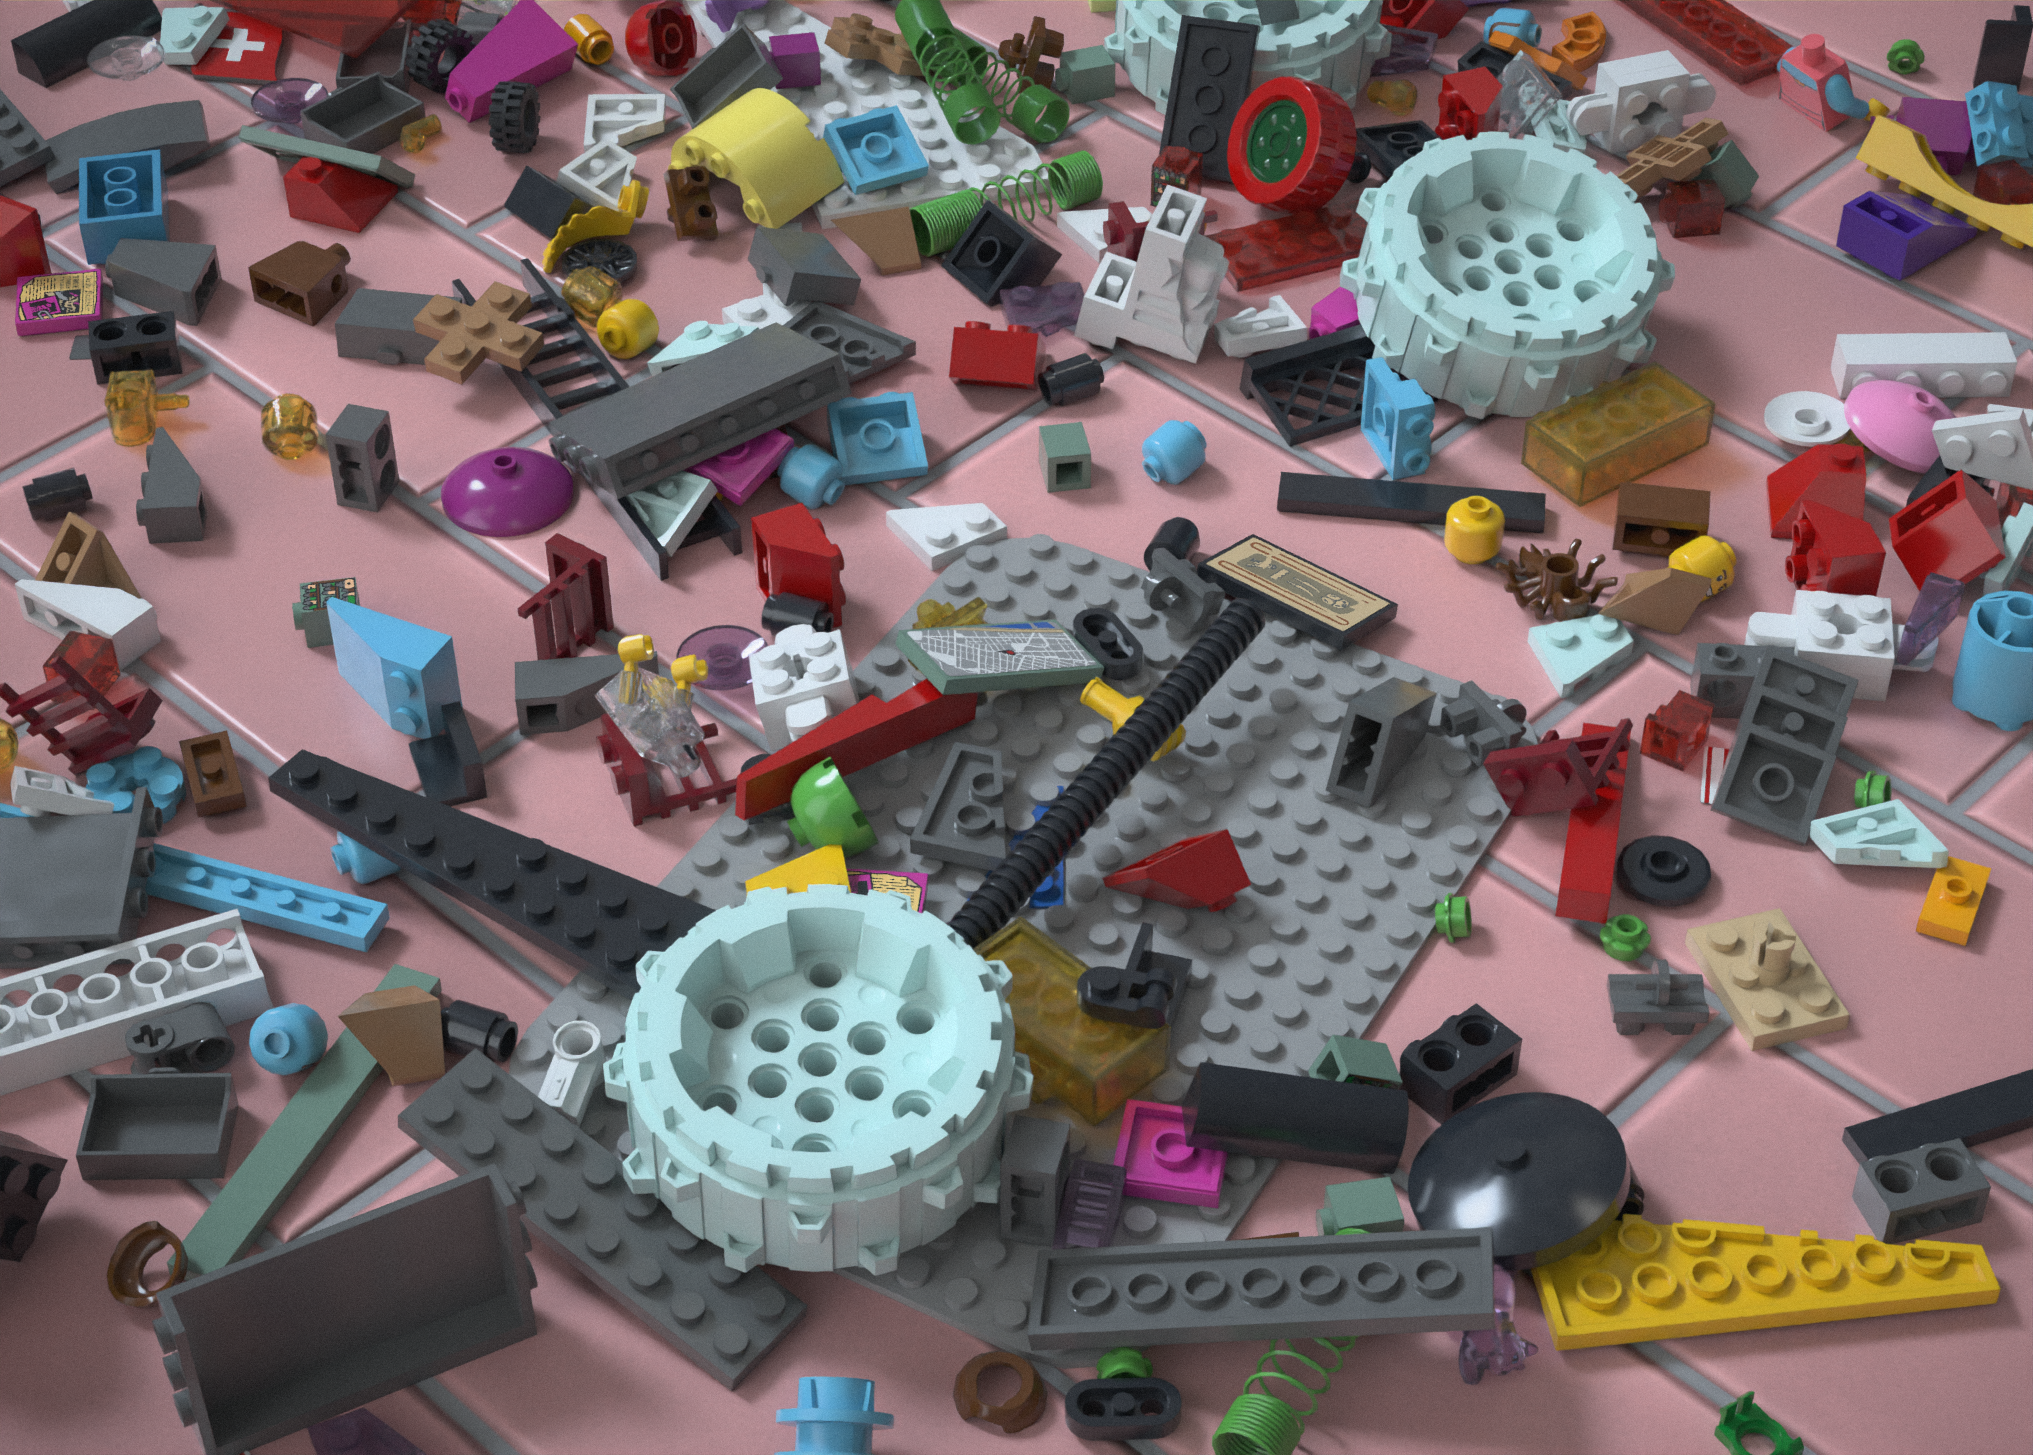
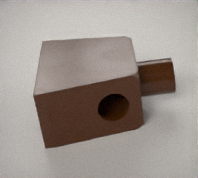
[248,241,351,326]

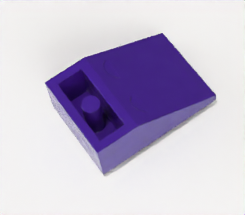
[1836,191,1977,281]

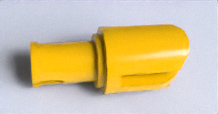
[1080,677,1186,762]

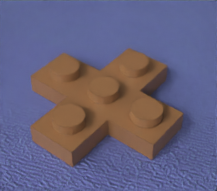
[824,13,926,76]
[1616,117,1729,198]
[413,281,544,385]

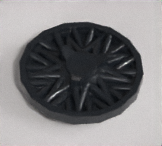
[562,239,637,288]
[1617,835,1711,907]

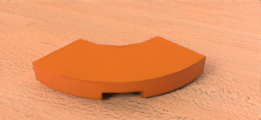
[1551,11,1606,73]
[1488,30,1588,91]

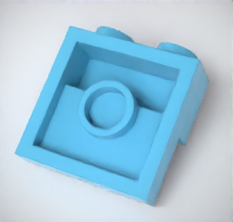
[1965,81,2033,175]
[823,105,929,195]
[1360,357,1435,480]
[827,392,928,485]

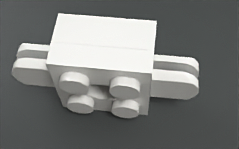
[1566,50,1716,154]
[1744,590,1939,701]
[749,624,859,751]

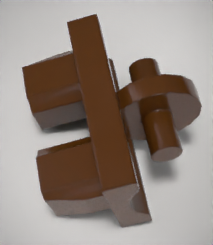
[998,16,1064,94]
[663,166,719,241]

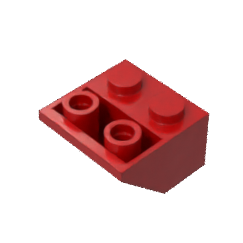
[1435,67,1503,140]
[949,321,1046,391]
[1889,469,2006,606]
[1785,500,1886,597]
[751,503,846,628]

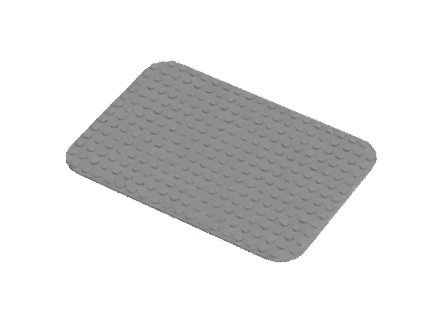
[509,534,1538,1369]

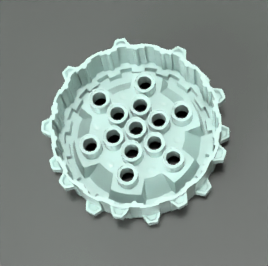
[1104,0,1392,115]
[1340,132,1675,419]
[603,884,1034,1276]

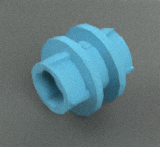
[774,1377,894,1455]

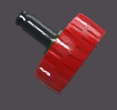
[1227,76,1371,216]

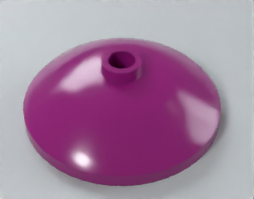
[441,447,574,537]

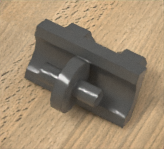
[1141,548,1225,632]
[1440,680,1527,767]
[1607,959,1710,1035]

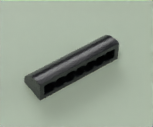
[11,0,162,88]
[1181,1062,1409,1174]

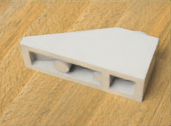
[15,579,161,671]

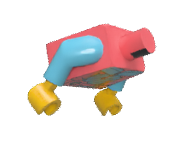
[1777,34,1890,132]

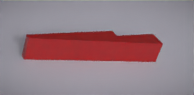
[735,678,978,821]
[1555,722,1631,924]

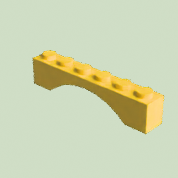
[1856,115,2033,249]

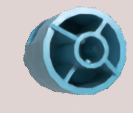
[1952,591,2033,731]

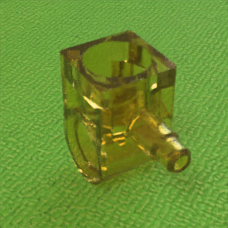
[104,370,190,447]

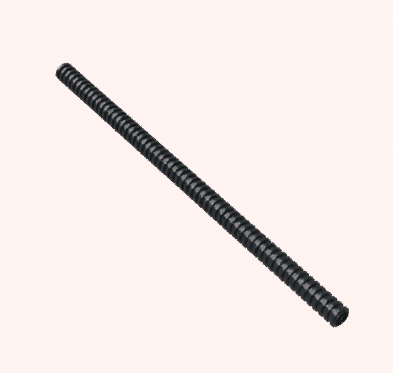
[816,598,1266,1123]

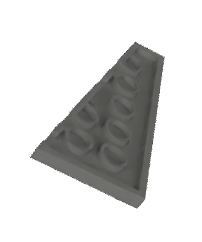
[783,301,916,384]

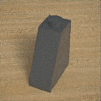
[105,238,222,326]
[1325,677,1437,808]

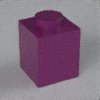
[769,32,821,89]

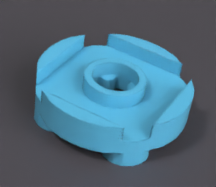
[86,746,186,824]

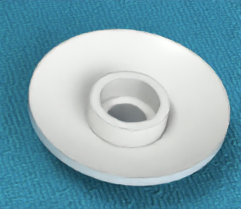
[1764,391,1851,447]

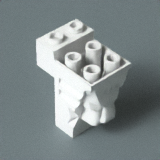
[1074,185,1230,364]

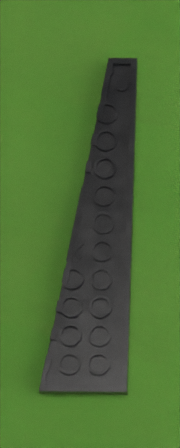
[268,749,716,1001]

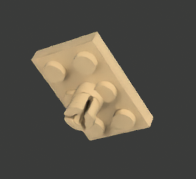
[1685,908,1850,1051]

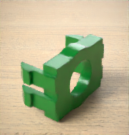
[1714,1391,1804,1455]

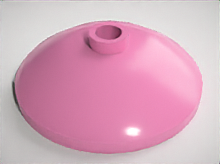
[1844,380,1957,474]

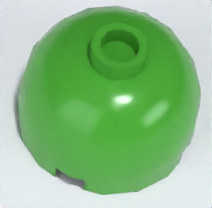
[787,757,880,859]

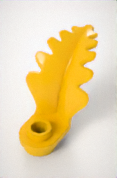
[542,179,649,273]

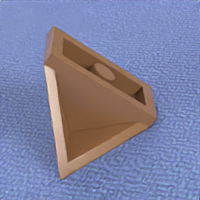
[831,206,921,276]
[35,512,142,599]
[1598,568,1711,635]
[338,985,445,1086]

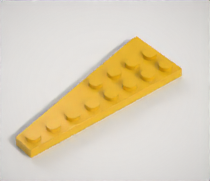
[1530,1214,2001,1351]

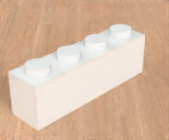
[1830,332,2017,399]

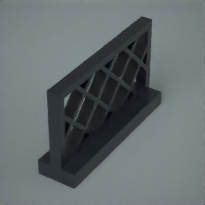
[1239,324,1438,447]

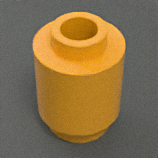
[564,14,614,65]

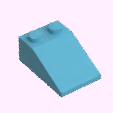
[326,597,463,739]

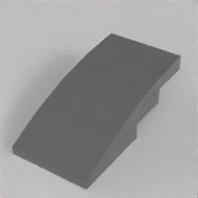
[45,100,211,194]
[1710,646,1859,846]

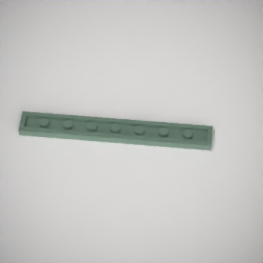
[167,964,442,1281]

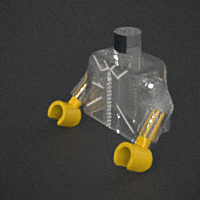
[594,634,708,778]

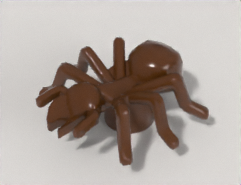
[1496,538,1618,622]

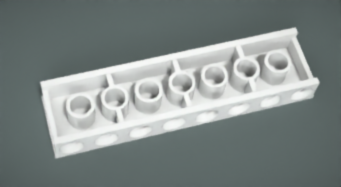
[0,909,274,1096]

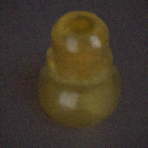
[1367,79,1418,116]

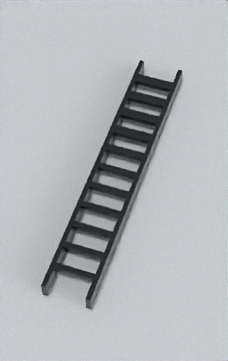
[452,258,742,581]

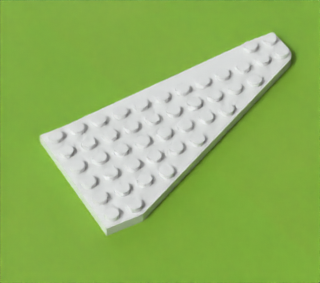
[682,0,1051,229]

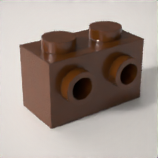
[1612,482,1711,556]

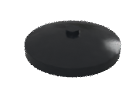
[1408,1092,1630,1271]

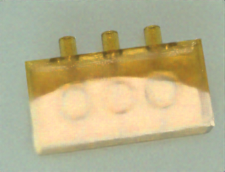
[1521,361,1716,508]
[973,916,1171,1126]

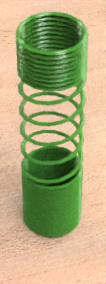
[895,0,1001,145]
[930,27,1070,143]
[910,150,1103,257]
[1212,1228,1371,1455]

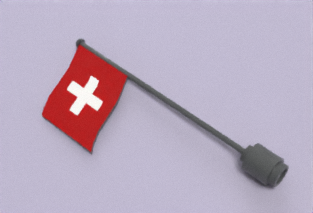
[191,3,505,86]

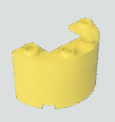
[668,88,844,229]

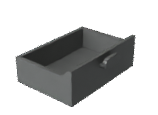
[335,19,415,94]
[670,23,783,129]
[300,72,427,154]
[748,226,861,306]
[335,288,463,365]
[76,1067,239,1180]

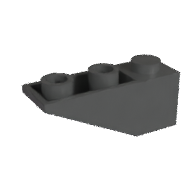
[136,427,208,544]
[515,651,661,735]

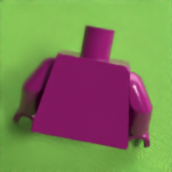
[1870,97,1976,176]

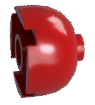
[625,0,697,77]

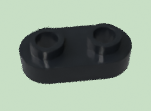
[1073,608,1143,680]
[1065,1377,1182,1441]

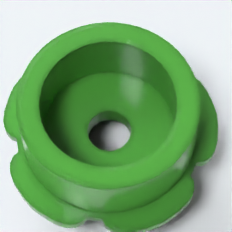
[1886,39,1925,74]
[1854,770,1892,808]
[1435,893,1472,943]
[1600,914,1651,961]
[1096,1347,1153,1379]

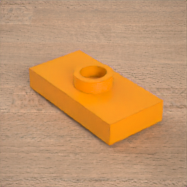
[1916,856,1991,946]

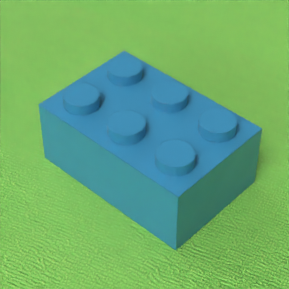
[79,149,170,265]

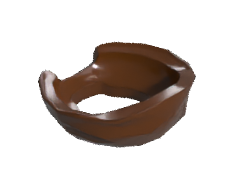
[106,1221,189,1309]
[953,1350,1048,1434]

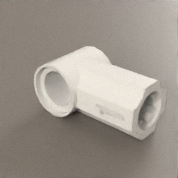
[538,1021,607,1127]

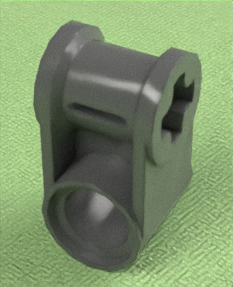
[125,1002,235,1074]

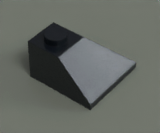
[941,199,1062,307]

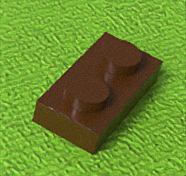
[179,730,247,818]

